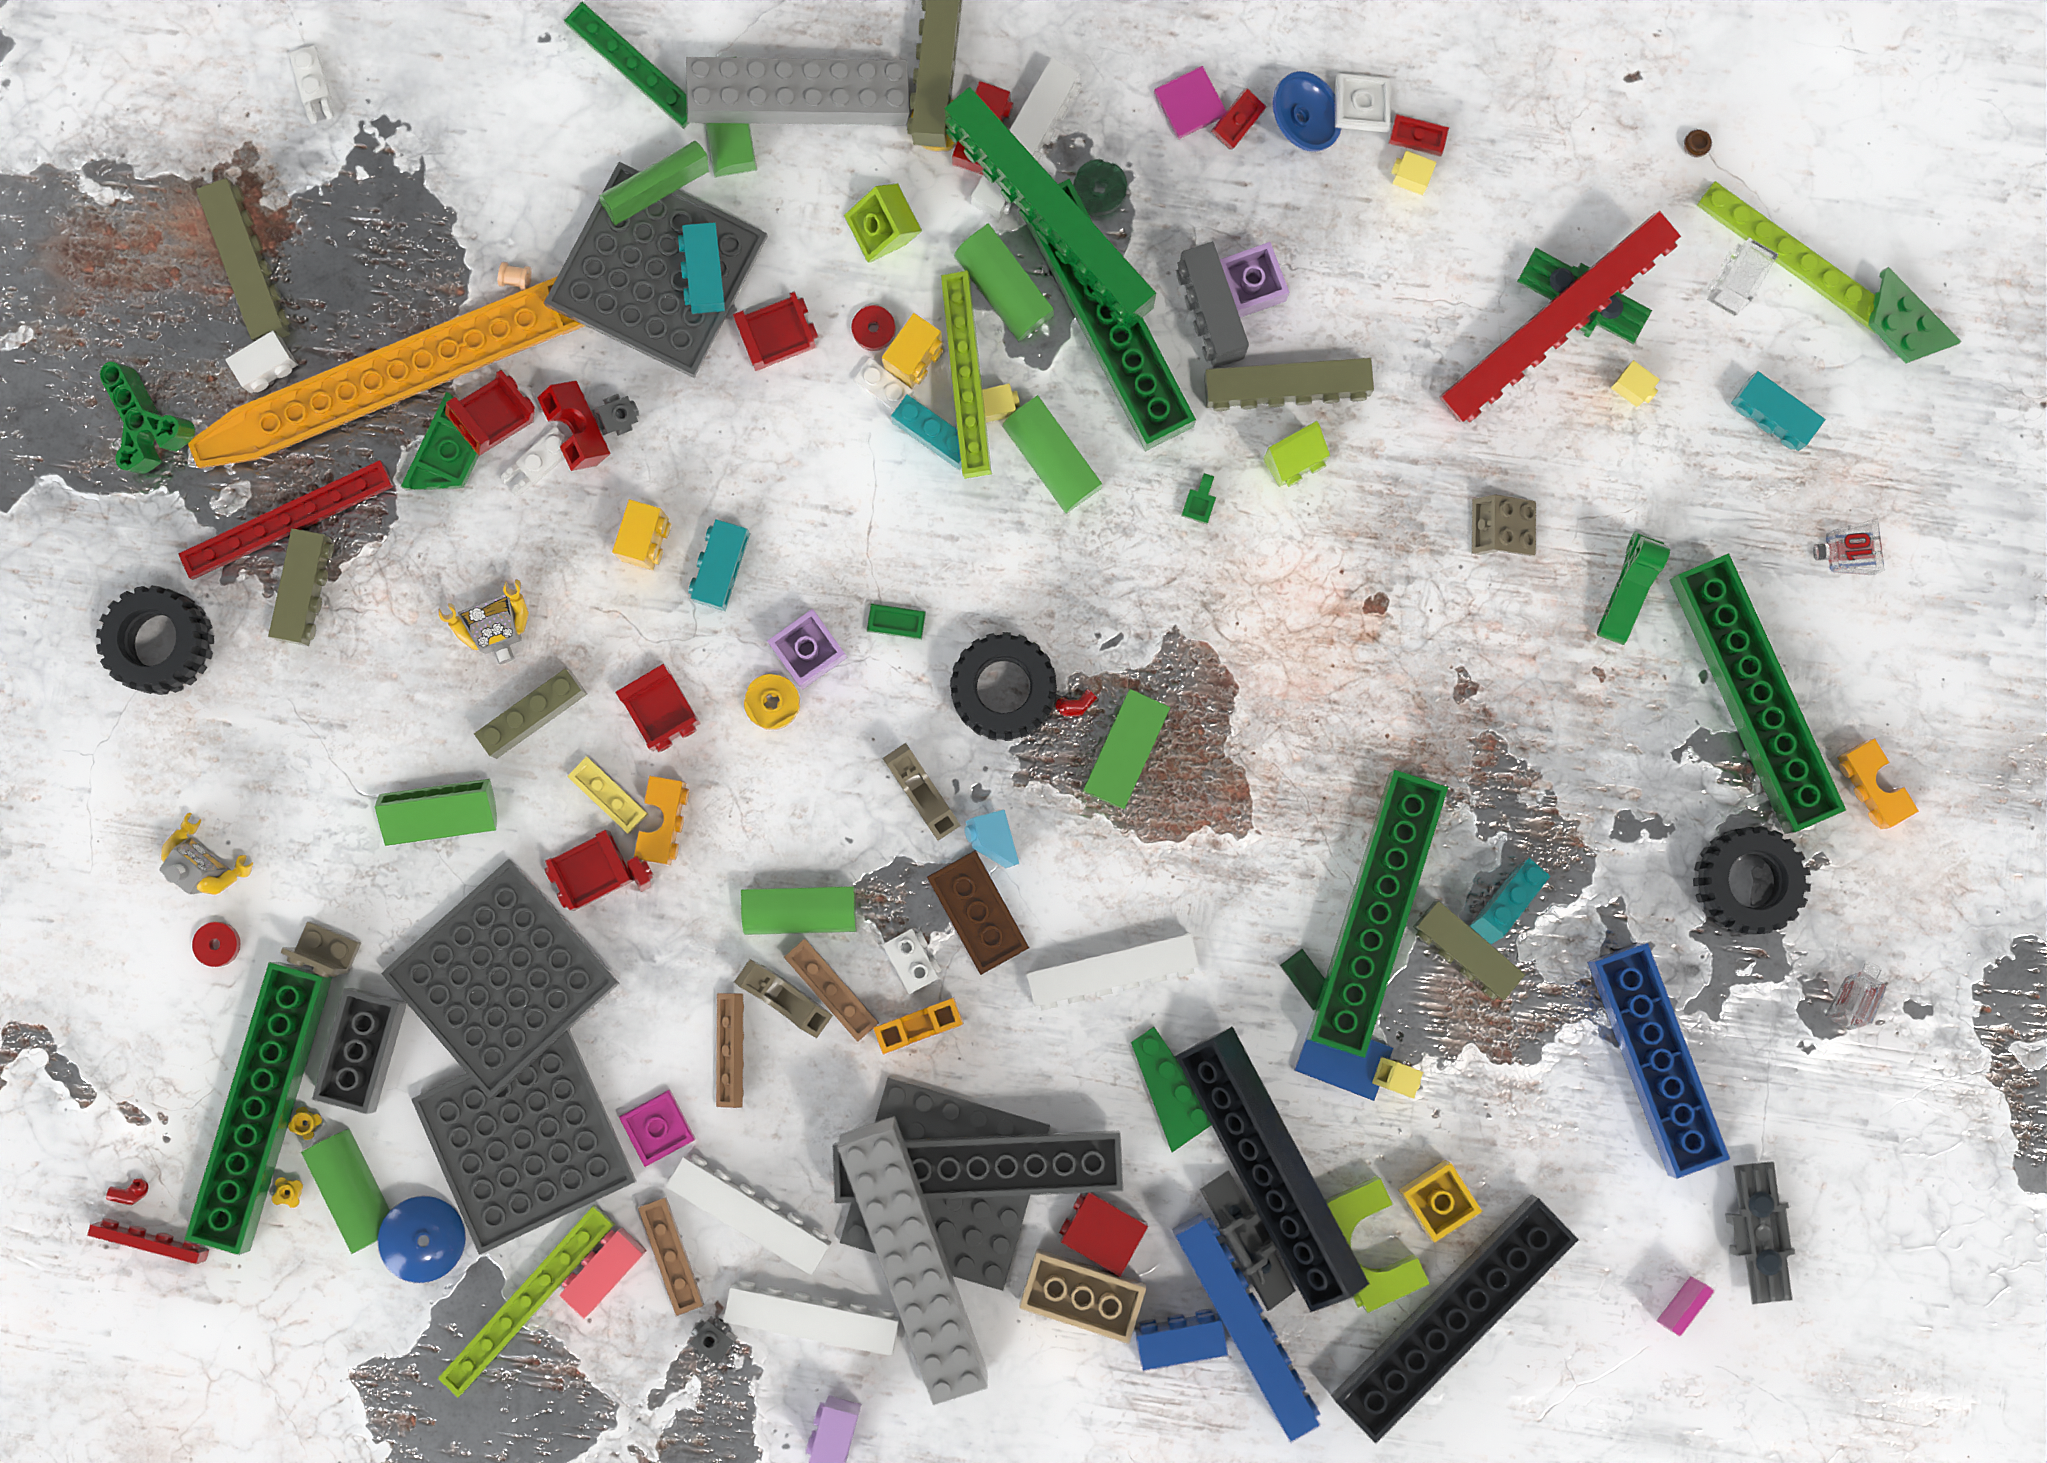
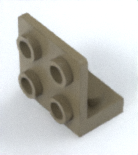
[1472,494,1536,556]
[280,922,361,978]

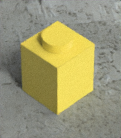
[1391,151,1437,195]
[1611,360,1660,407]
[983,383,1020,423]
[1372,1057,1423,1099]

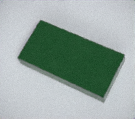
[1279,949,1325,1011]

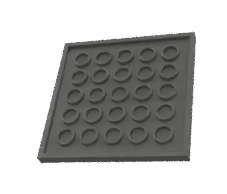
[544,162,767,378]
[381,859,619,1099]
[411,1030,636,1255]
[840,1077,1050,1291]

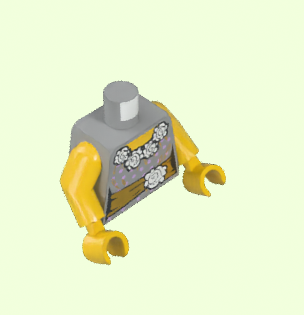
[438,579,529,664]
[159,813,253,895]

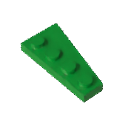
[1131,1026,1212,1153]

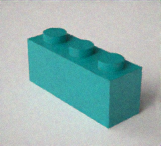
[678,222,725,314]
[1731,371,1826,451]
[891,394,962,470]
[688,519,750,612]
[1470,858,1551,944]

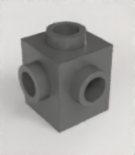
[593,394,639,436]
[690,1316,738,1365]

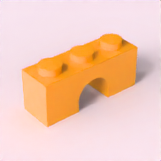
[1837,738,1919,830]
[634,776,689,865]
[873,997,964,1054]

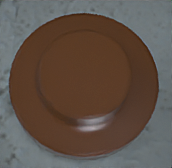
[1684,129,1712,157]

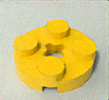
[744,674,800,730]

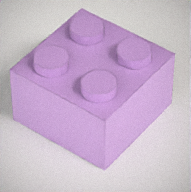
[1220,242,1290,318]
[767,609,848,690]
[805,1396,862,1463]

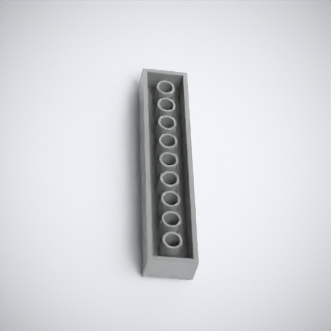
[837,1116,988,1405]

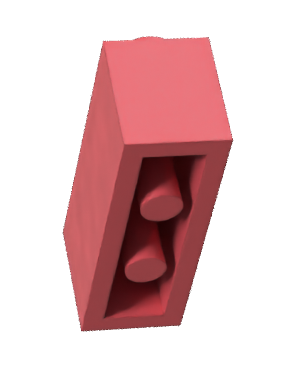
[559,1228,647,1319]

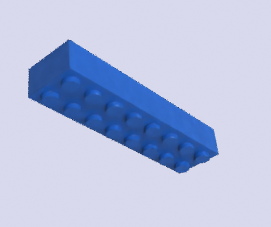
[1587,943,1730,1179]
[1172,1213,1321,1443]

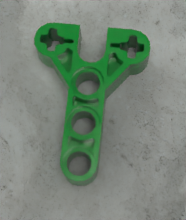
[100,362,195,474]
[1597,531,1670,645]

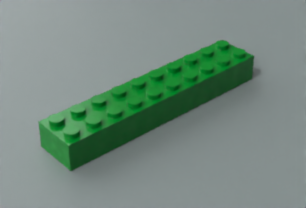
[944,87,1156,329]
[1026,178,1196,452]
[1669,553,1847,834]
[1306,770,1448,1058]
[184,962,333,1255]

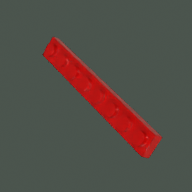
[178,460,394,580]

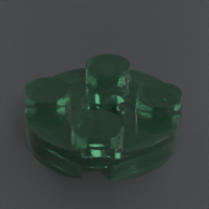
[1073,159,1127,216]

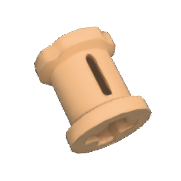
[498,262,532,290]

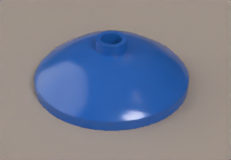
[1273,71,1342,152]
[378,1196,466,1283]

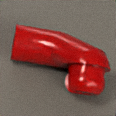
[1055,689,1097,717]
[106,1178,149,1205]

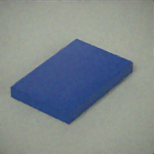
[1294,1019,1394,1101]

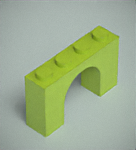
[1325,1176,1430,1313]

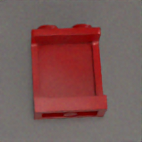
[733,291,819,371]
[445,370,535,456]
[615,664,701,753]
[544,830,634,911]
[1059,1193,1149,1277]

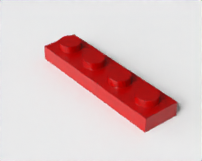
[87,1218,209,1265]

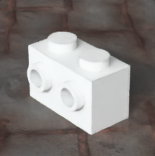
[225,331,298,393]
[883,928,942,994]

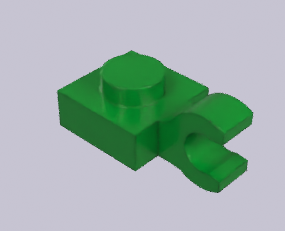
[1181,473,1216,525]

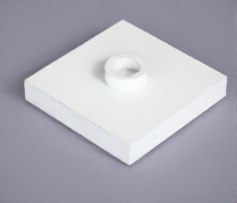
[1335,73,1391,133]

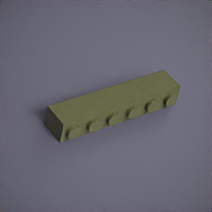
[907,0,962,147]
[196,178,291,342]
[1204,358,1374,411]

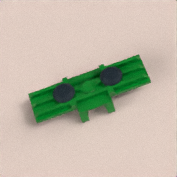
[1517,248,1652,344]

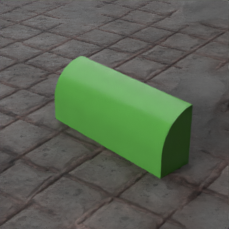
[705,57,757,177]
[599,140,709,225]
[954,223,1054,342]
[1002,395,1102,514]
[1082,689,1171,809]
[374,779,497,846]
[741,887,857,935]
[301,1129,390,1254]

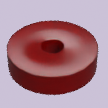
[851,305,896,351]
[192,922,241,967]

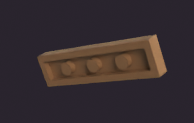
[784,939,879,1042]
[716,993,744,1108]
[638,1197,704,1316]

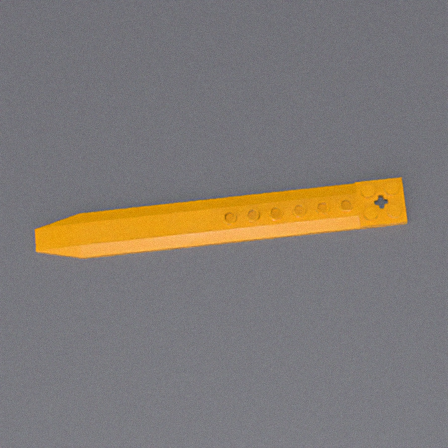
[188,276,585,469]

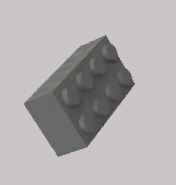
[1176,241,1249,369]
[312,988,407,1114]

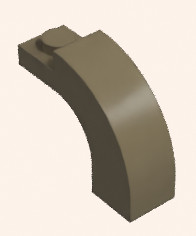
[882,743,961,841]
[734,959,833,1038]

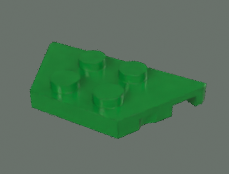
[1868,267,1961,364]
[400,392,479,490]

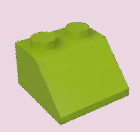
[844,183,922,263]
[1263,421,1330,487]

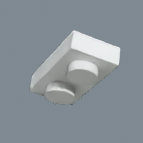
[853,358,914,412]

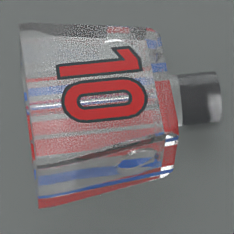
[1813,518,1885,575]
[1825,962,1887,1030]

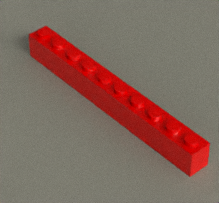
[1439,211,1681,423]

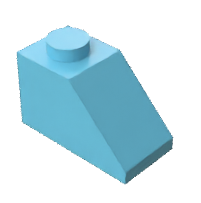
[965,810,1019,868]

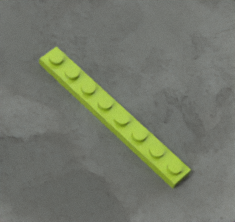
[1696,181,1875,333]
[941,270,992,479]
[437,1205,615,1398]

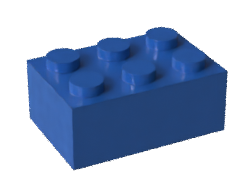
[1134,1309,1228,1371]

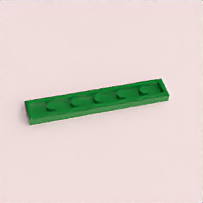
[564,1,689,129]

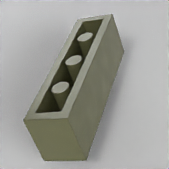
[268,529,334,646]
[474,668,587,759]
[1413,901,1526,1001]

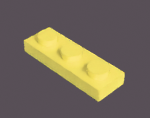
[567,756,648,834]

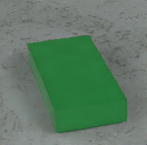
[867,604,926,640]

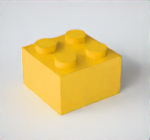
[882,313,944,389]
[612,499,671,571]
[1398,1160,1483,1243]

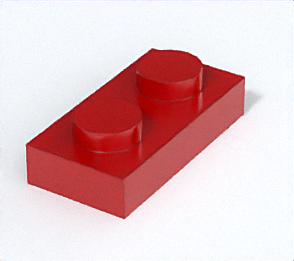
[1211,88,1267,150]
[1388,114,1449,157]
[627,856,653,892]

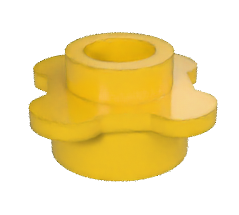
[288,1106,322,1140]
[272,1177,303,1208]

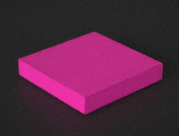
[1154,66,1226,140]
[619,1090,696,1167]
[1657,1276,1714,1336]

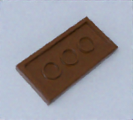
[927,850,1029,975]

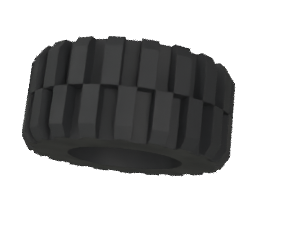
[96,585,214,695]
[950,632,1057,741]
[1693,826,1811,935]

